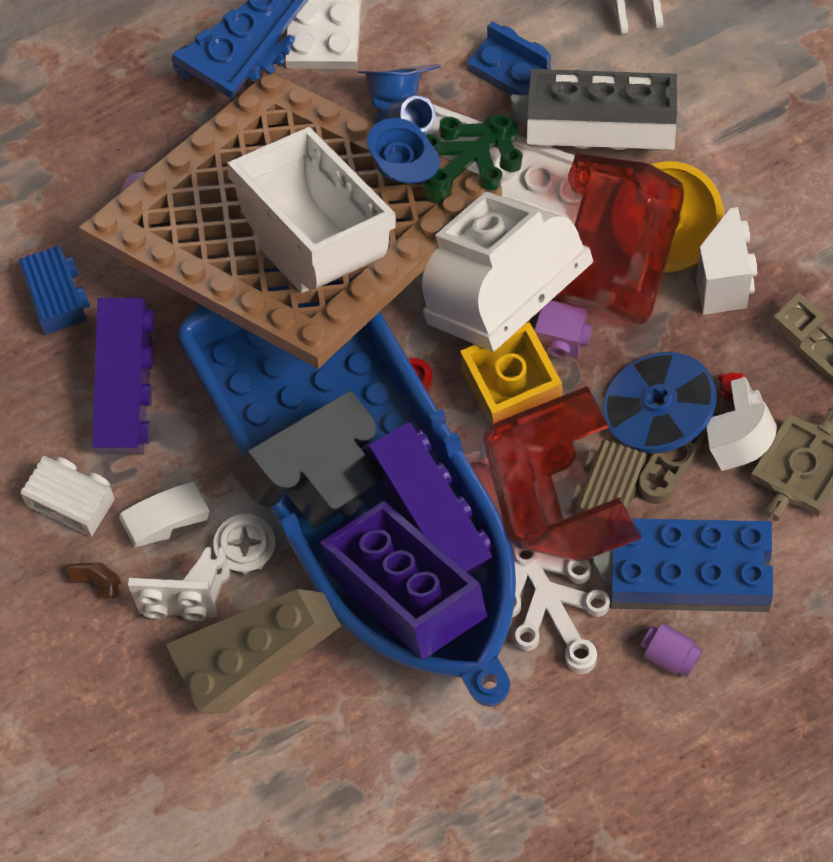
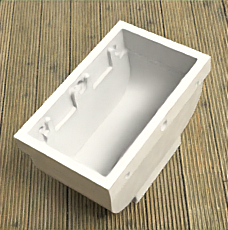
[227,127,396,294]
[422,191,593,352]

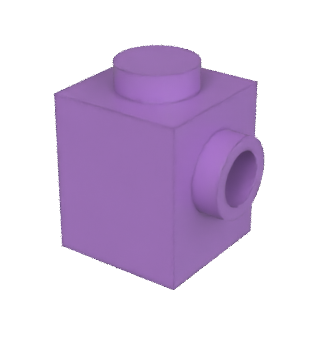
[534,301,593,359]

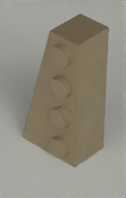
[166,589,341,714]

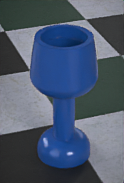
[373,95,436,134]

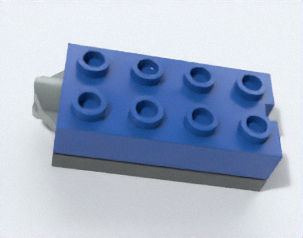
[592,518,773,612]

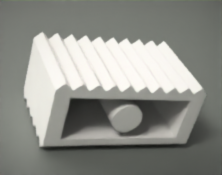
[21,456,115,537]

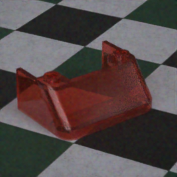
[483,386,642,561]

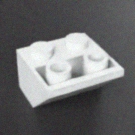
[696,207,757,315]

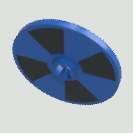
[603,352,717,453]

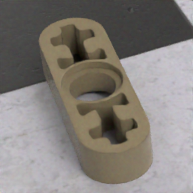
[639,426,708,504]

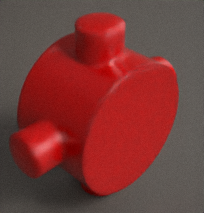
[718,372,746,399]

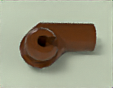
[69,563,121,599]

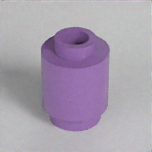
[640,623,703,677]

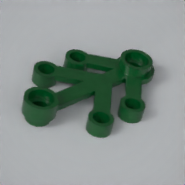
[422,114,523,203]

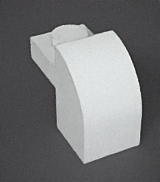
[707,377,777,471]

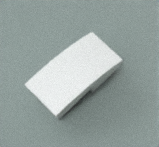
[119,482,210,548]

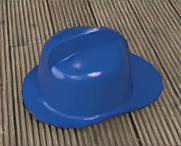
[358,64,441,109]
[367,118,440,183]

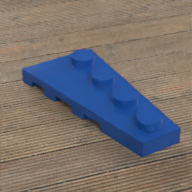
[172,0,308,99]

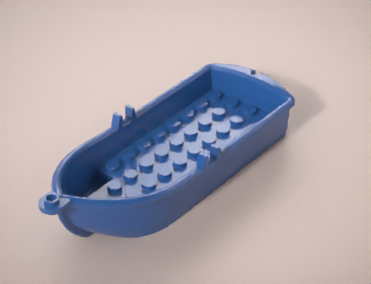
[178,268,516,707]

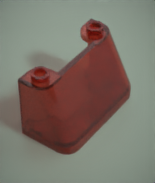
[551,153,684,324]

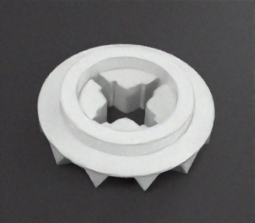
[214,514,276,575]

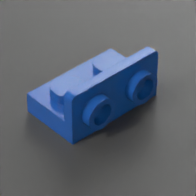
[467,21,551,95]

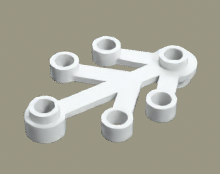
[511,537,610,674]

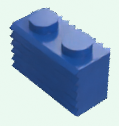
[18,245,90,335]

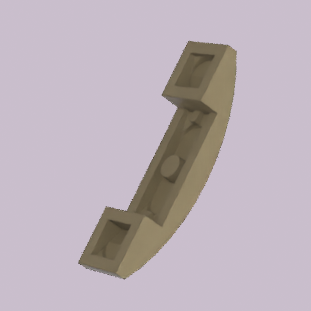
[773,292,833,384]

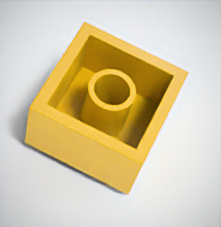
[460,321,562,433]

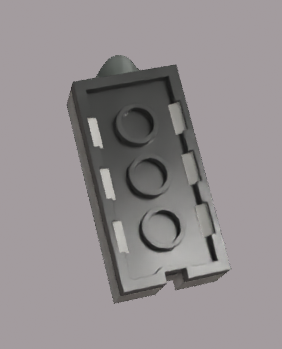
[511,69,677,151]

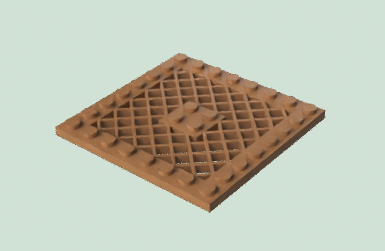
[79,73,502,369]

